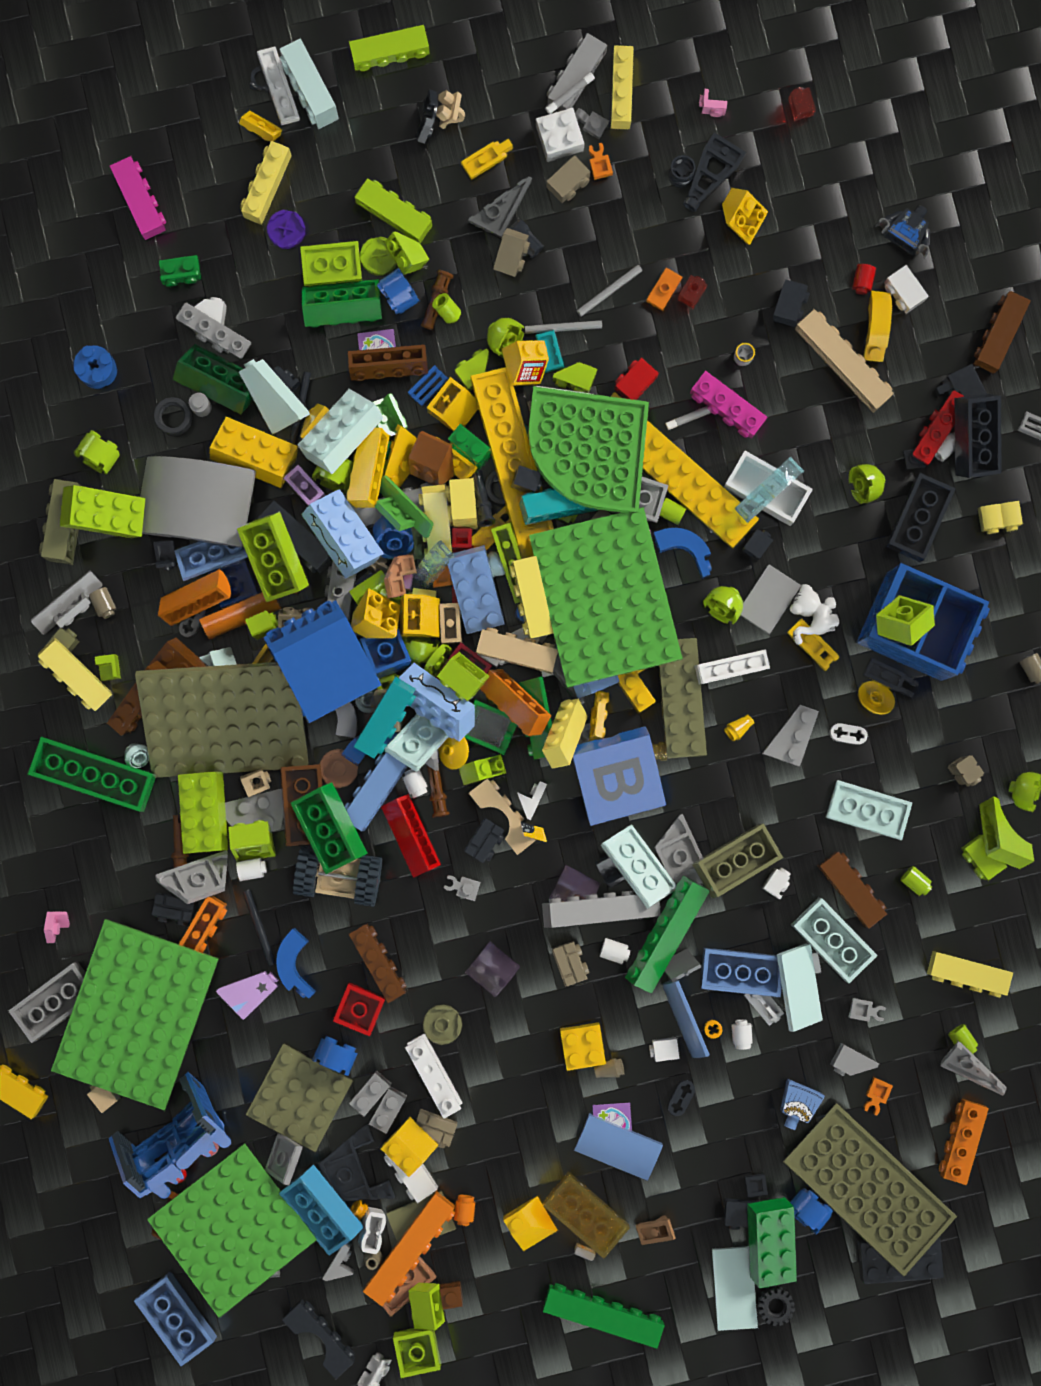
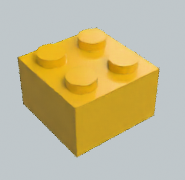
[560,1023,606,1071]

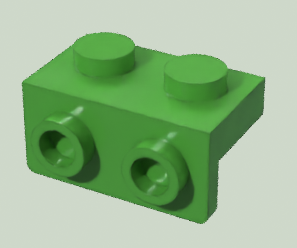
[373,393,407,438]

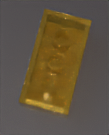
[543,1171,630,1259]

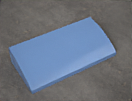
[175,541,248,581]
[661,980,709,1058]
[574,1113,663,1181]

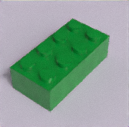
[291,782,368,874]
[747,1197,797,1288]

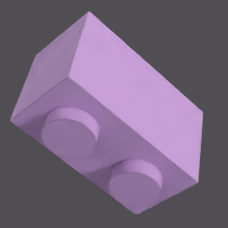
[284,465,325,506]

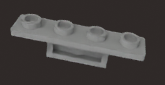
[176,303,251,359]
[31,571,102,634]

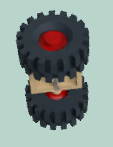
[293,845,382,907]

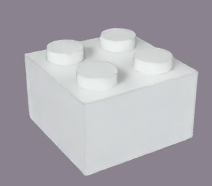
[536,108,584,162]

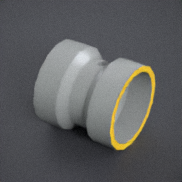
[734,343,755,366]

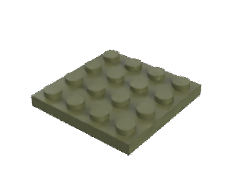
[246,1044,353,1152]

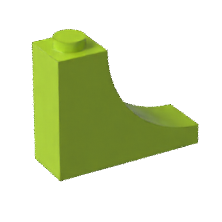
[979,797,1034,869]

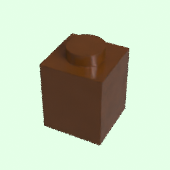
[440,1281,463,1310]

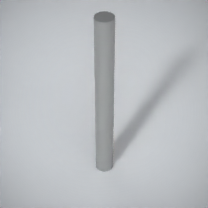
[577,265,642,317]
[525,320,602,334]

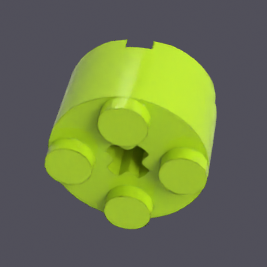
[74,430,120,475]
[312,459,354,494]

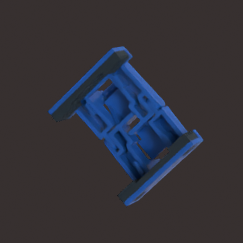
[108,1072,231,1198]

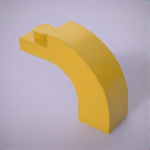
[863,291,892,362]

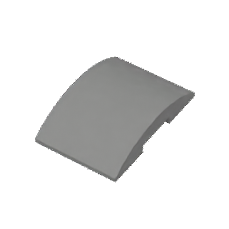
[140,456,256,547]

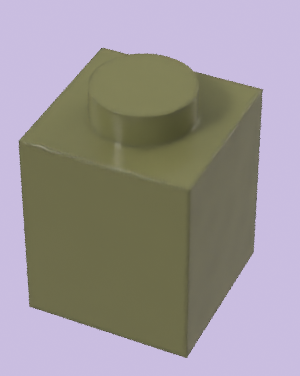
[45,628,79,652]

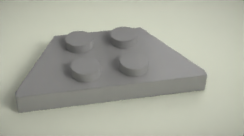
[225,789,283,832]
[655,814,703,883]
[155,850,228,904]

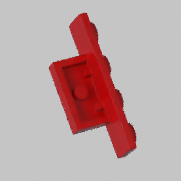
[912,390,964,465]

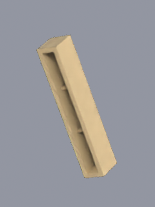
[795,309,894,413]

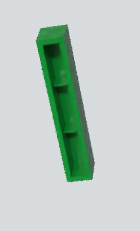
[625,875,710,993]
[543,1283,665,1349]

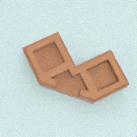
[384,554,417,598]

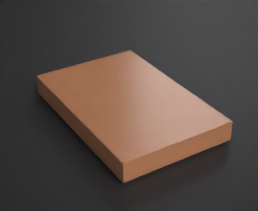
[365,1256,436,1316]

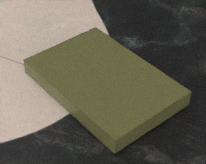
[386,1191,456,1243]

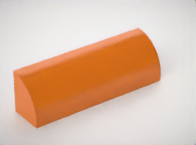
[158,569,231,626]
[199,593,281,639]

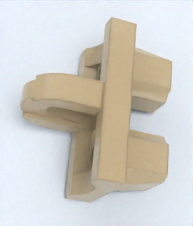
[436,90,465,129]

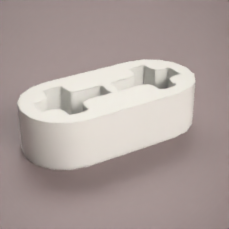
[829,724,867,745]

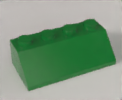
[302,279,382,327]
[519,677,552,760]

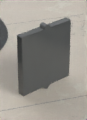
[664,949,701,982]

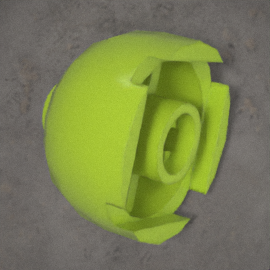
[487,318,524,358]
[849,464,885,504]
[703,586,743,624]
[402,637,440,666]
[1009,772,1041,812]

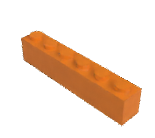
[363,1191,455,1306]

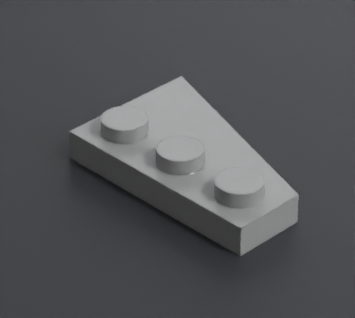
[762,705,819,767]

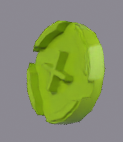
[360,237,397,276]
[424,643,452,677]

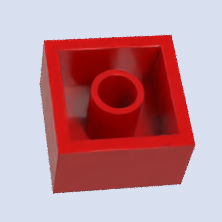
[333,983,385,1036]

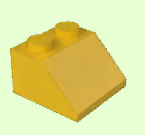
[381,1117,438,1177]

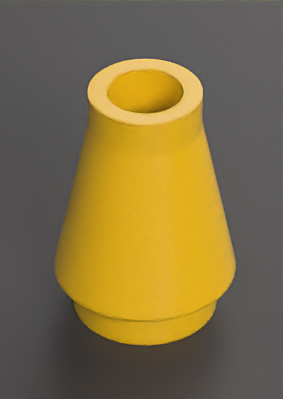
[724,714,754,741]

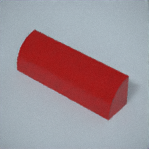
[381,794,441,878]

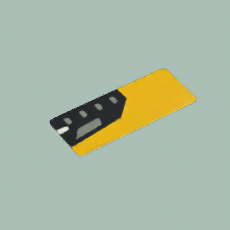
[521,822,547,842]

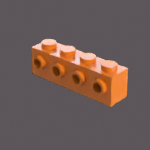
[480,669,551,736]
[179,896,228,953]
[939,1099,989,1185]

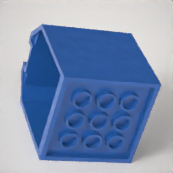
[264,600,381,723]

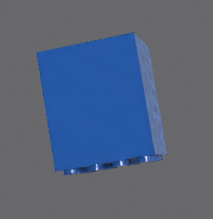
[856,563,990,681]

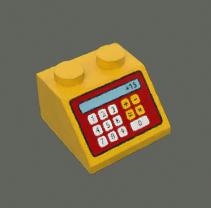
[502,341,549,386]

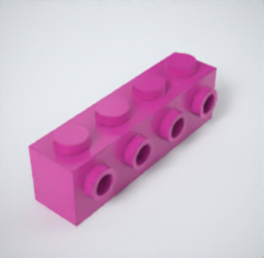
[110,156,166,240]
[690,371,767,439]

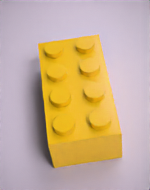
[210,417,298,488]

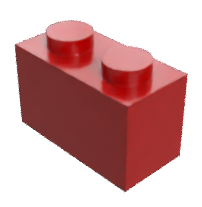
[615,358,659,400]

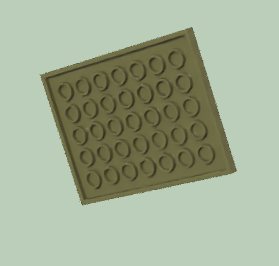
[135,662,309,778]

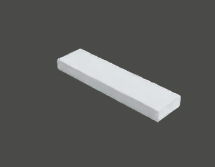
[257,47,300,126]
[695,650,770,685]

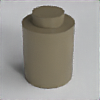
[89,587,116,619]
[1020,653,1041,684]

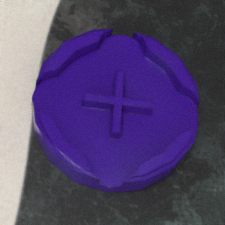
[267,210,305,249]

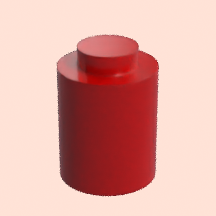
[852,264,876,295]

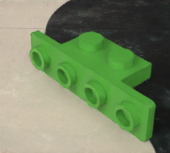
[375,475,434,538]

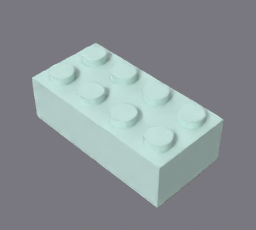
[279,39,339,129]
[298,389,383,474]
[791,897,877,983]

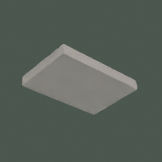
[740,565,801,634]

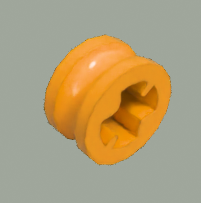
[704,1020,722,1038]
[350,1200,368,1220]

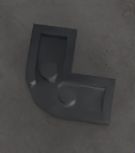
[416,89,439,143]

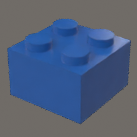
[360,628,411,679]

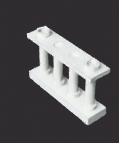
[405,1033,463,1119]

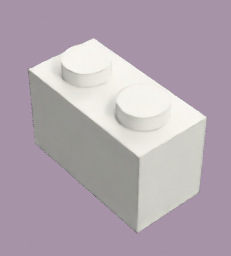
[884,265,928,314]

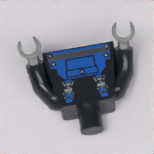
[875,205,930,259]

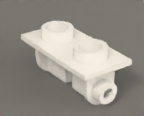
[744,994,784,1026]
[357,1353,392,1386]

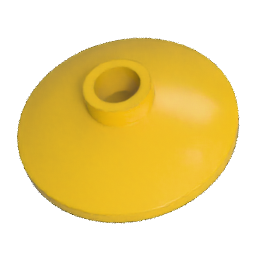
[858,681,895,715]
[438,737,469,769]

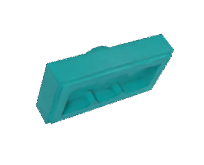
[536,330,564,373]

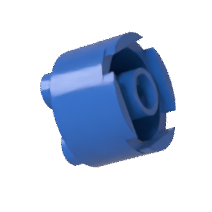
[377,268,420,314]
[74,346,117,389]
[372,515,414,559]
[312,1036,358,1076]
[790,1188,833,1235]

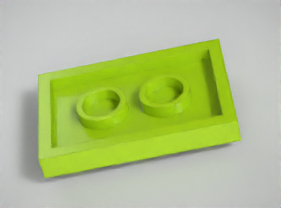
[301,241,362,286]

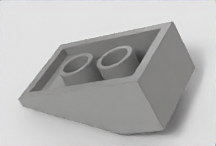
[609,477,668,523]

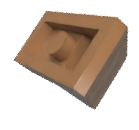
[636,1215,676,1245]

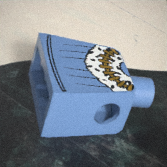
[780,1079,825,1130]

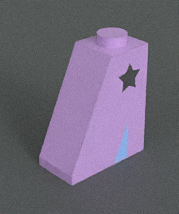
[216,971,279,1020]

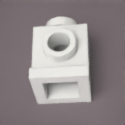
[762,868,790,899]

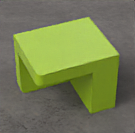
[95,654,121,681]

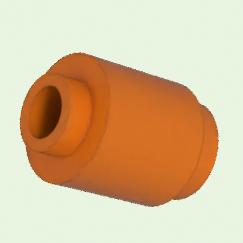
[454,1195,475,1226]

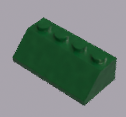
[173,344,253,414]

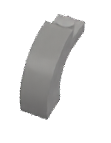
[335,702,358,738]

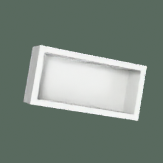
[724,451,813,526]

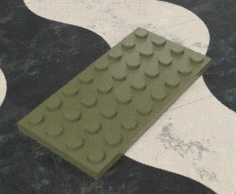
[783,1103,957,1276]

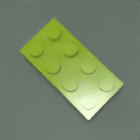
[60,485,145,538]
[237,512,309,602]
[178,772,228,853]

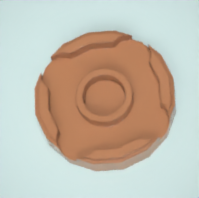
[320,749,359,788]

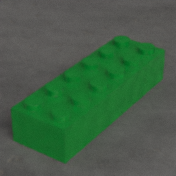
[28,737,156,812]

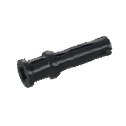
[471,469,495,527]

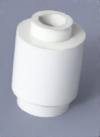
[402,769,428,798]
[732,1019,753,1050]

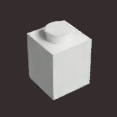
[649,1037,679,1062]

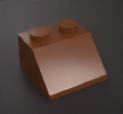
[408,431,454,485]

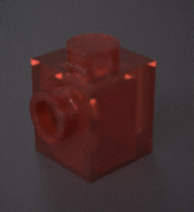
[788,87,816,121]
[678,275,707,309]

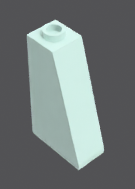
[239,359,310,434]

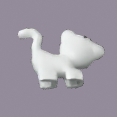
[790,584,839,645]

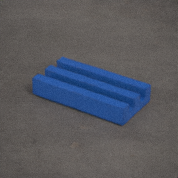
[408,365,448,407]

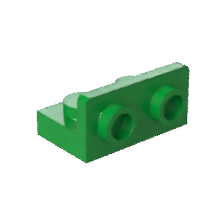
[159,255,201,287]

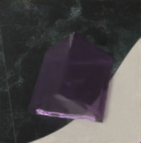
[548,865,601,901]
[465,942,520,997]

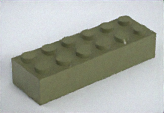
[658,638,707,759]

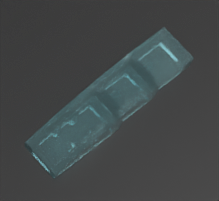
[735,457,804,523]
[413,540,454,590]

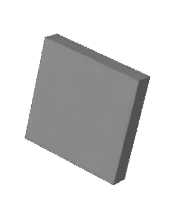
[265,1133,302,1185]

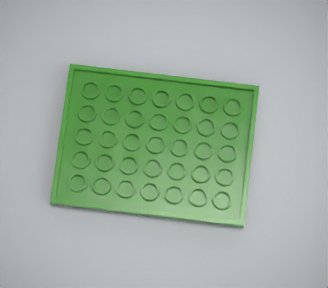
[529,507,683,688]
[51,919,219,1110]

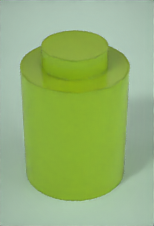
[432,293,461,323]
[659,498,687,525]
[901,866,932,896]
[948,1024,978,1054]

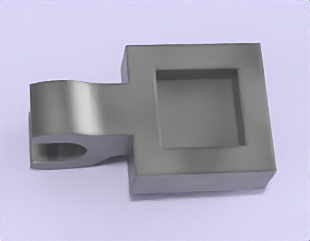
[575,108,609,139]

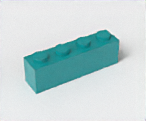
[519,488,598,525]
[354,677,416,759]

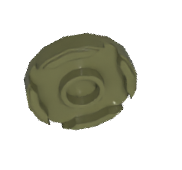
[423,1005,462,1045]

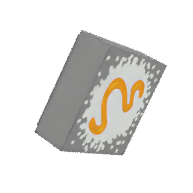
[574,1243,596,1261]

